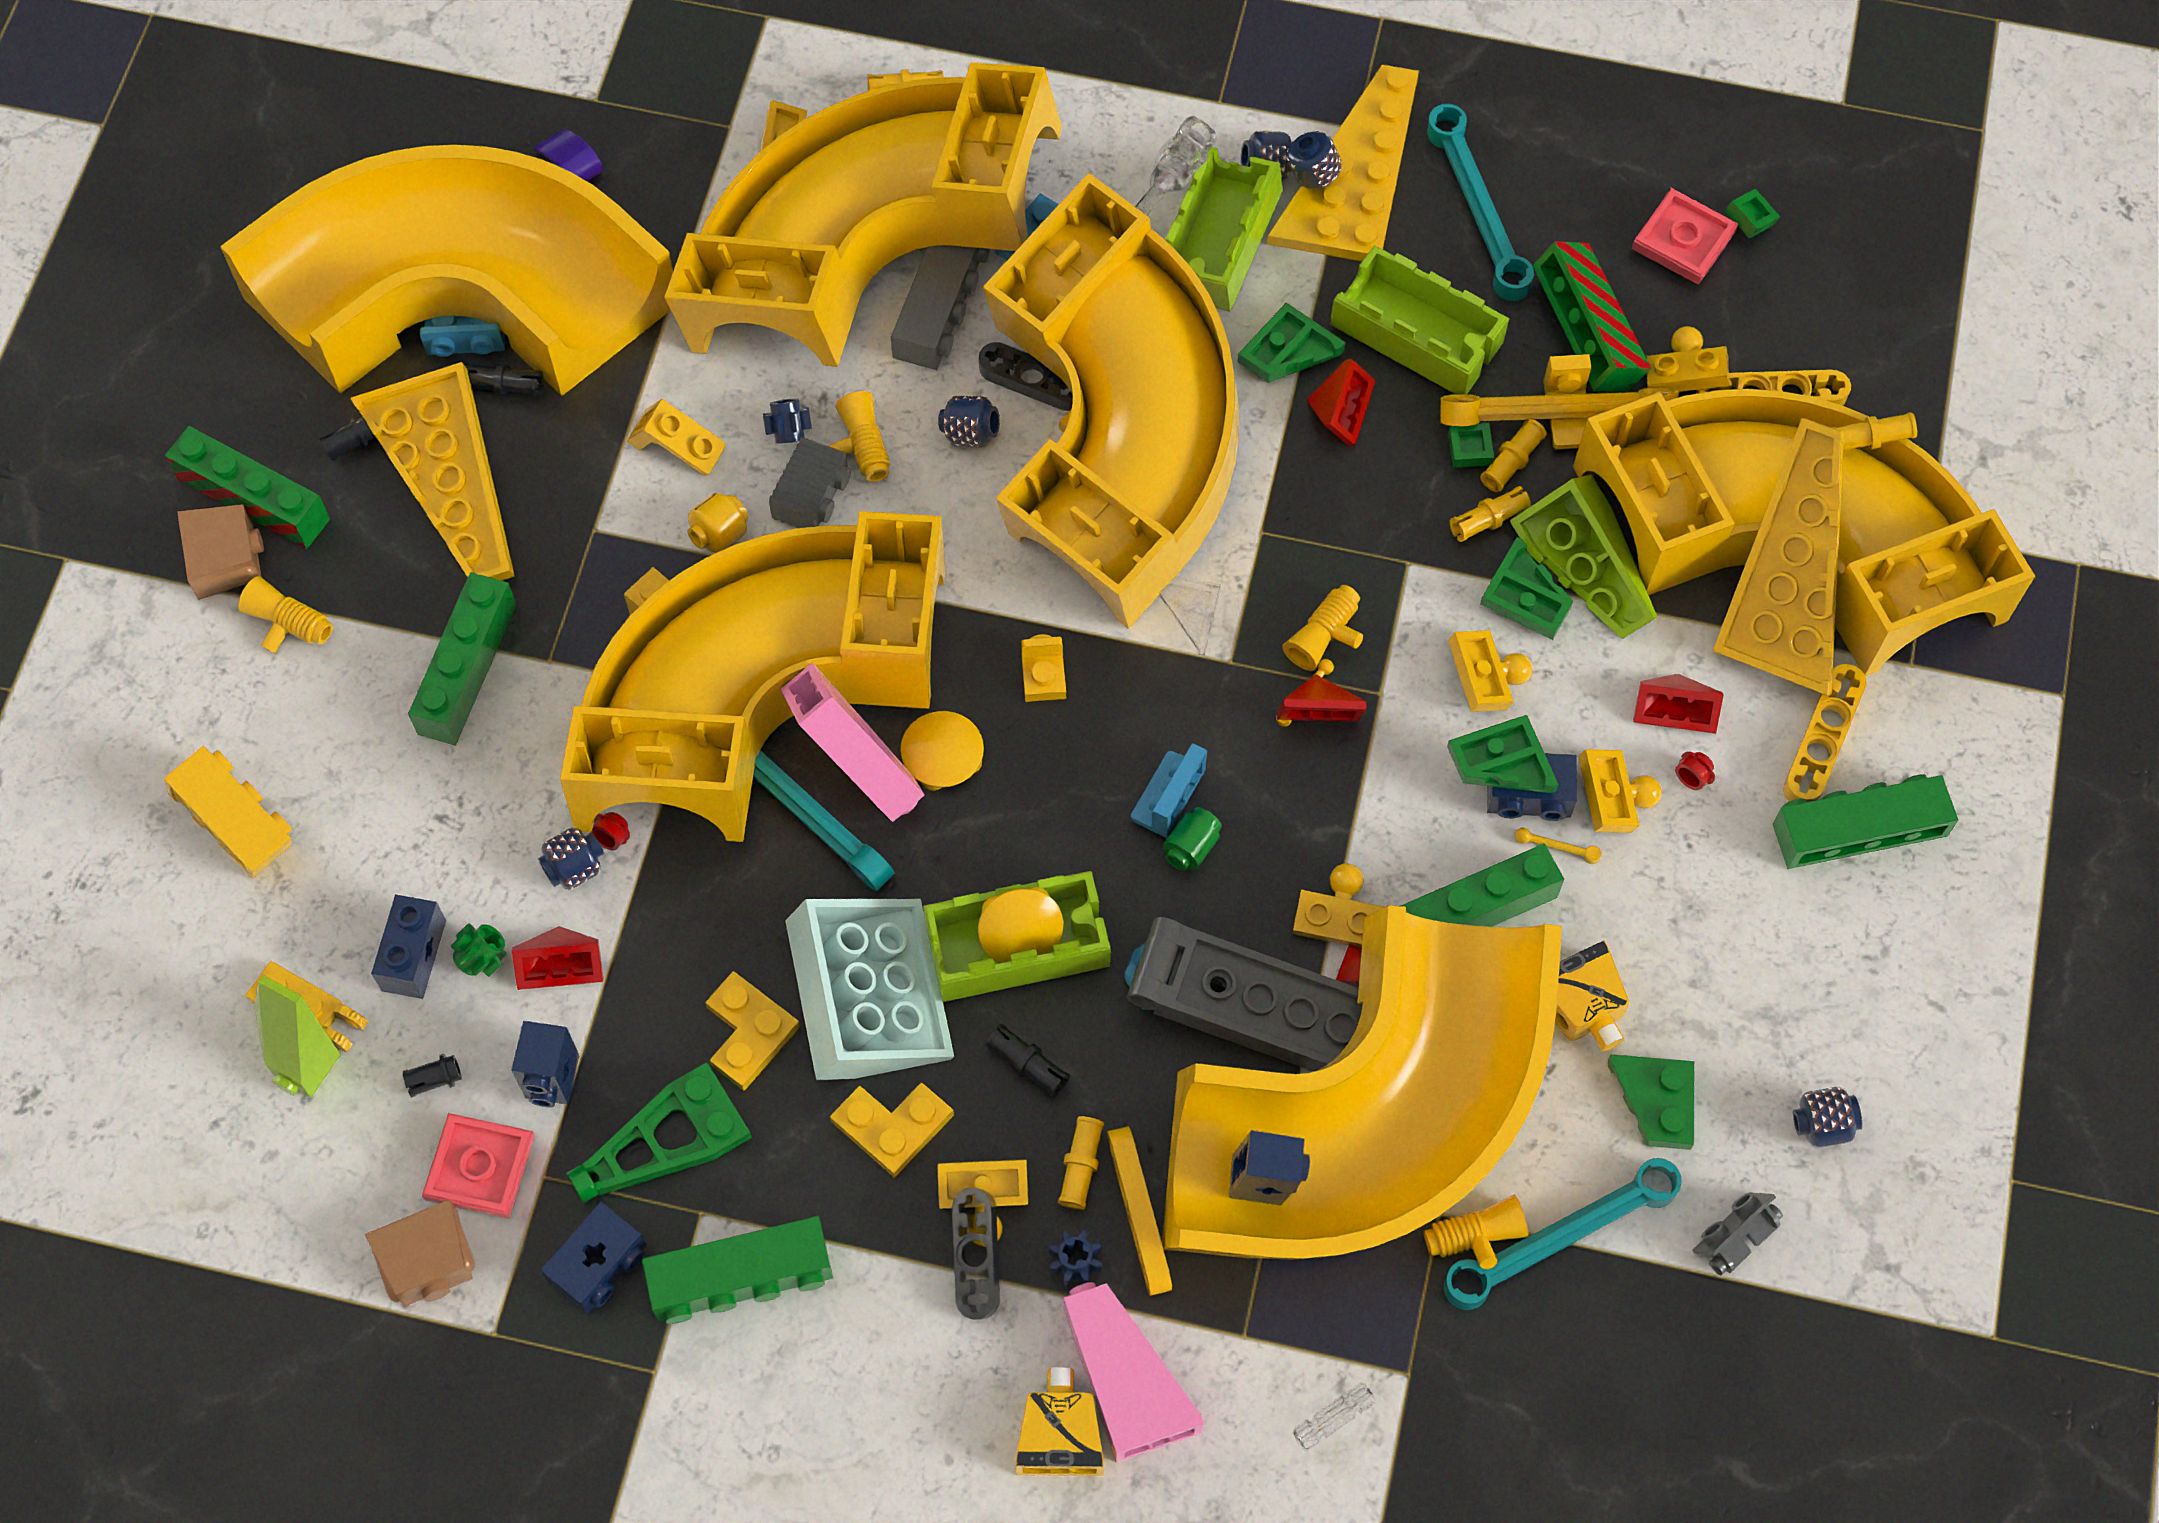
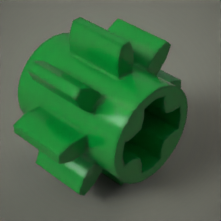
[451,923,507,977]

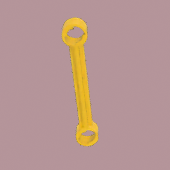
[1441,387,1679,426]

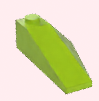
[1510,475,1658,639]
[254,975,341,1098]

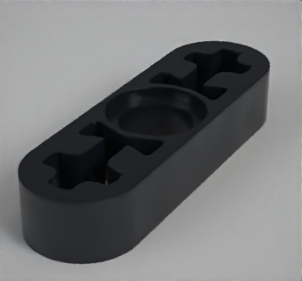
[979,342,1073,411]
[952,1188,1000,1320]

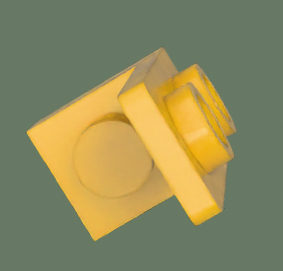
[1543,354,1591,449]
[627,399,726,476]

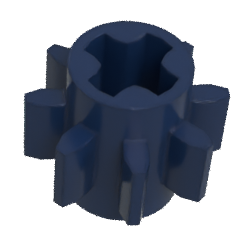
[763,399,812,444]
[1049,1230,1102,1287]

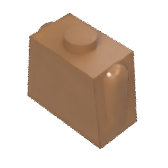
[177,504,264,600]
[364,1199,475,1307]

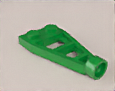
[566,1062,752,1203]

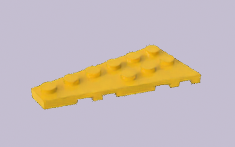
[1267,65,1419,261]
[350,362,515,581]
[1713,418,1844,696]

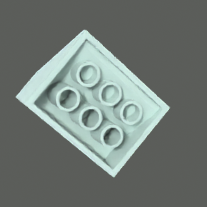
[785,899,954,1080]

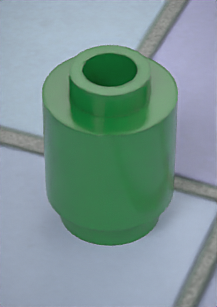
[1163,807,1222,871]

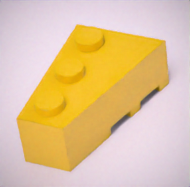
[164,745,292,878]

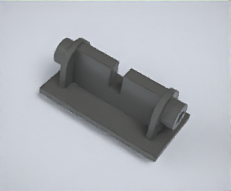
[1692,1192,1783,1275]

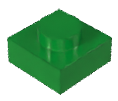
[1724,189,1780,239]
[1448,423,1494,468]

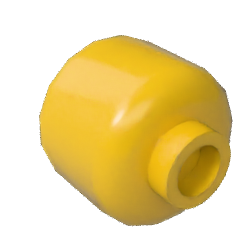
[687,493,748,553]

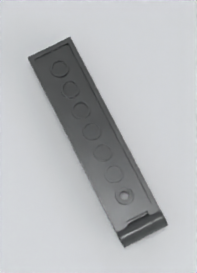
[1126,917,1362,1072]

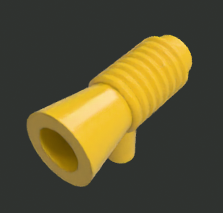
[828,391,891,482]
[238,576,333,653]
[1282,585,1363,671]
[1423,1194,1529,1269]

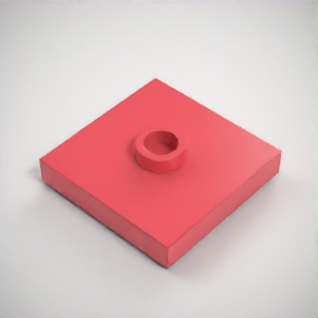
[1631,188,1738,285]
[422,1113,535,1219]

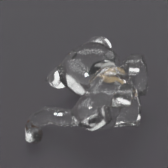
[1135,115,1217,216]

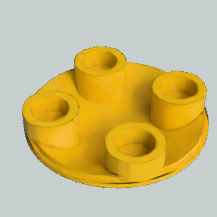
[901,711,984,790]
[978,887,1064,963]

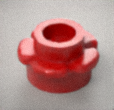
[1675,752,1715,790]
[590,812,630,851]

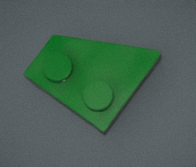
[1237,302,1346,383]
[1480,537,1573,640]
[1447,715,1559,793]
[1608,1054,1694,1150]

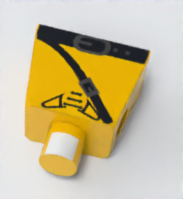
[1555,940,1629,1052]
[1015,1367,1104,1476]

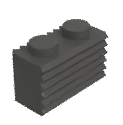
[769,437,851,528]

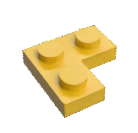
[705,971,800,1091]
[830,1082,954,1178]

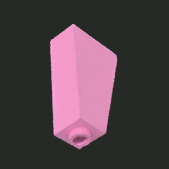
[780,662,925,822]
[1064,1282,1204,1462]

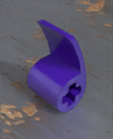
[533,129,603,181]

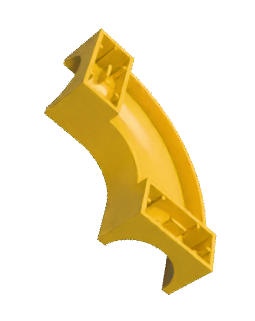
[664,62,1062,367]
[220,145,673,396]
[983,172,1239,629]
[1573,389,2035,676]
[560,511,945,842]
[1162,905,1562,1259]

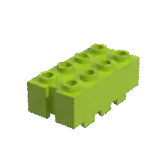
[1166,146,1283,312]
[1330,245,1509,394]
[923,871,1111,1002]

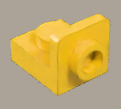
[1021,634,1066,702]

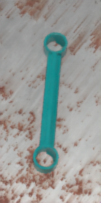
[1427,104,1534,301]
[753,750,895,892]
[1444,1158,1682,1310]

